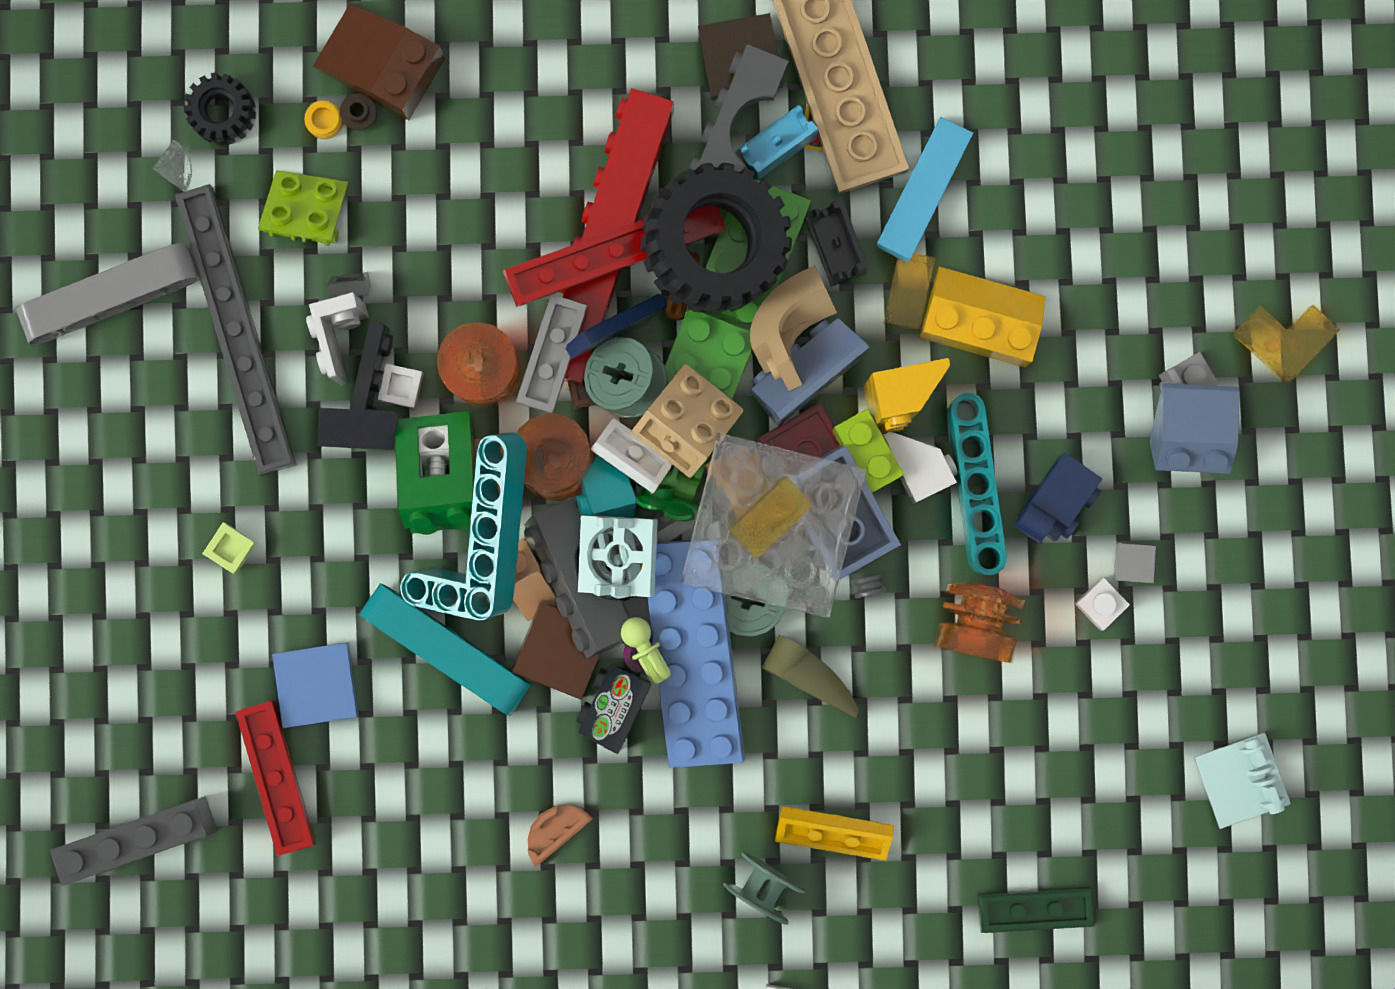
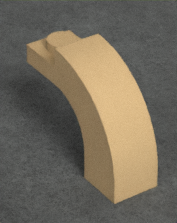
[750,265,837,391]

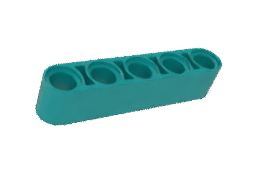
[947,393,1007,576]
[359,583,531,716]

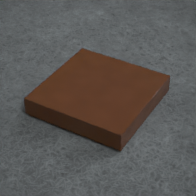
[511,602,600,700]

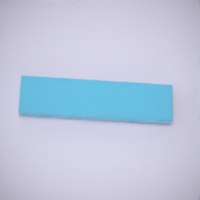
[875,117,973,263]

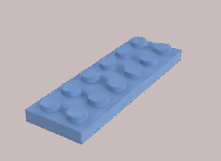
[641,537,745,768]

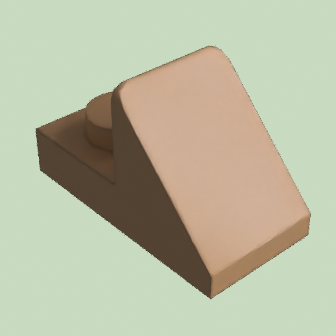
[513,538,557,621]

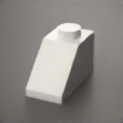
[882,432,958,504]

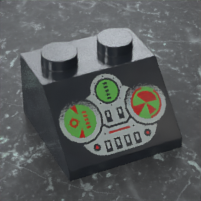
[576,663,652,754]

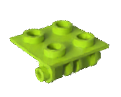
[258,170,349,246]

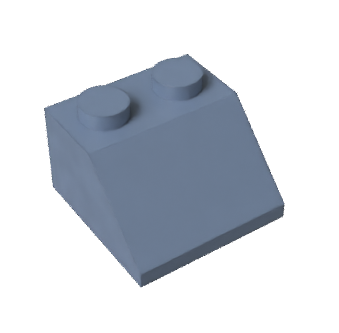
[1149,383,1240,474]

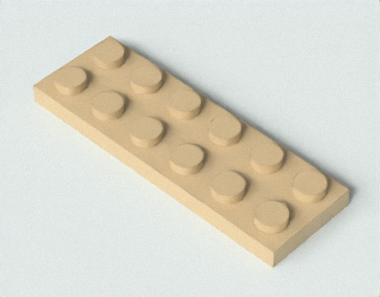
[772,0,909,195]

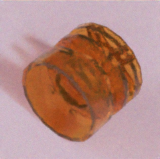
[437,322,522,408]
[517,413,594,501]
[934,583,1026,663]

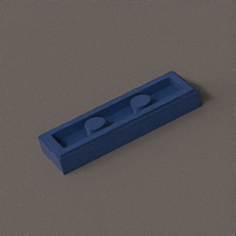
[565,294,667,359]

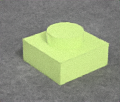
[202,522,257,574]

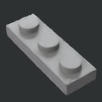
[516,294,588,414]

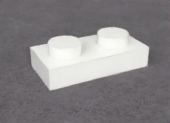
[591,418,672,493]

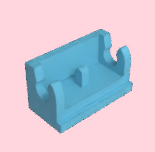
[736,105,818,180]

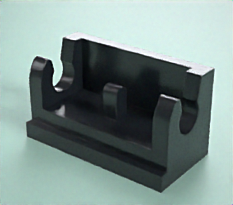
[805,198,869,287]

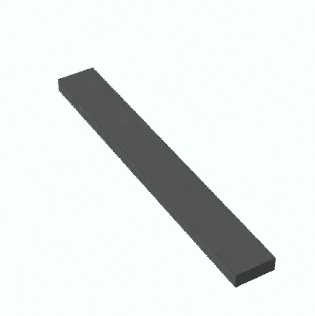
[175,184,297,476]

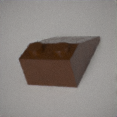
[313,4,445,121]

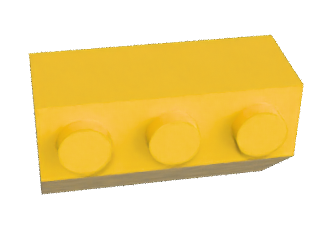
[919,267,1046,368]
[863,358,950,434]

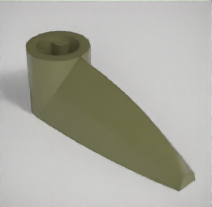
[762,635,859,718]

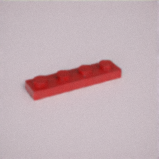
[235,700,316,857]

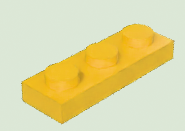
[775,806,894,861]

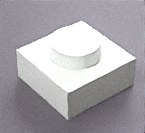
[378,364,424,409]
[1075,578,1130,631]

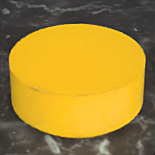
[304,100,343,140]

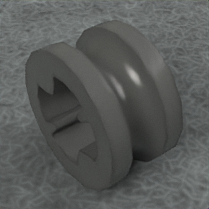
[851,573,888,599]

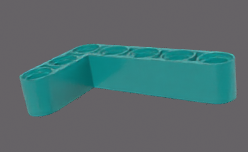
[400,432,527,620]

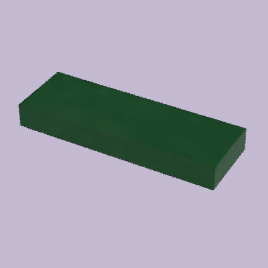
[978,887,1095,933]

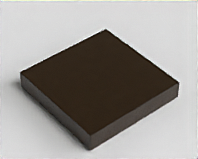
[698,13,783,100]

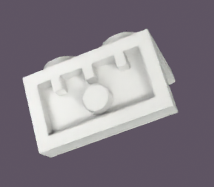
[306,292,369,385]

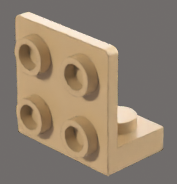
[631,364,743,478]

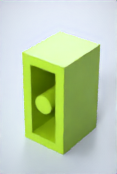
[832,409,904,493]

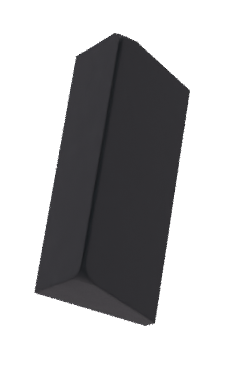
[317,408,398,450]

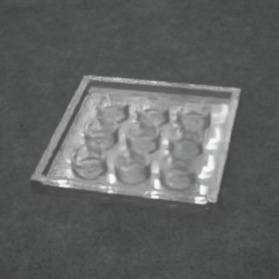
[681,433,867,618]

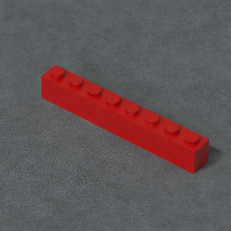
[559,88,674,387]

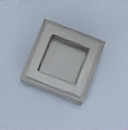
[1114,543,1156,583]

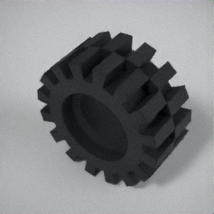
[183,73,256,145]

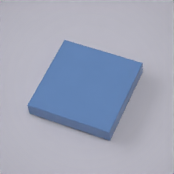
[272,643,359,728]

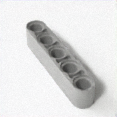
[15,243,199,345]

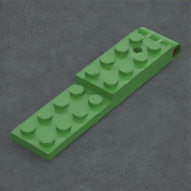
[628,178,811,500]

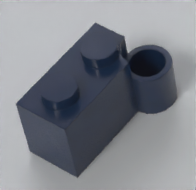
[1014,453,1103,543]

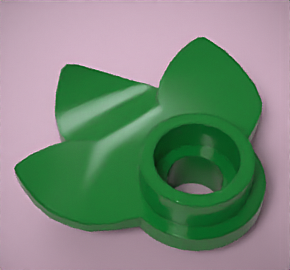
[636,486,706,522]

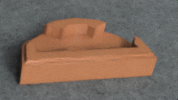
[527,804,594,868]

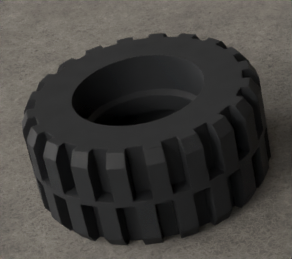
[640,162,792,314]

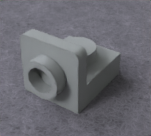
[1159,352,1219,389]

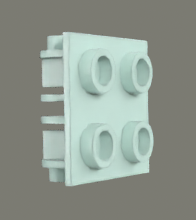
[1194,733,1291,829]

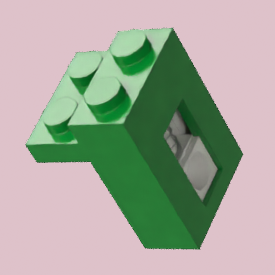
[395,411,476,535]

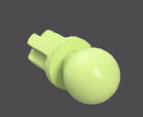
[621,617,671,685]

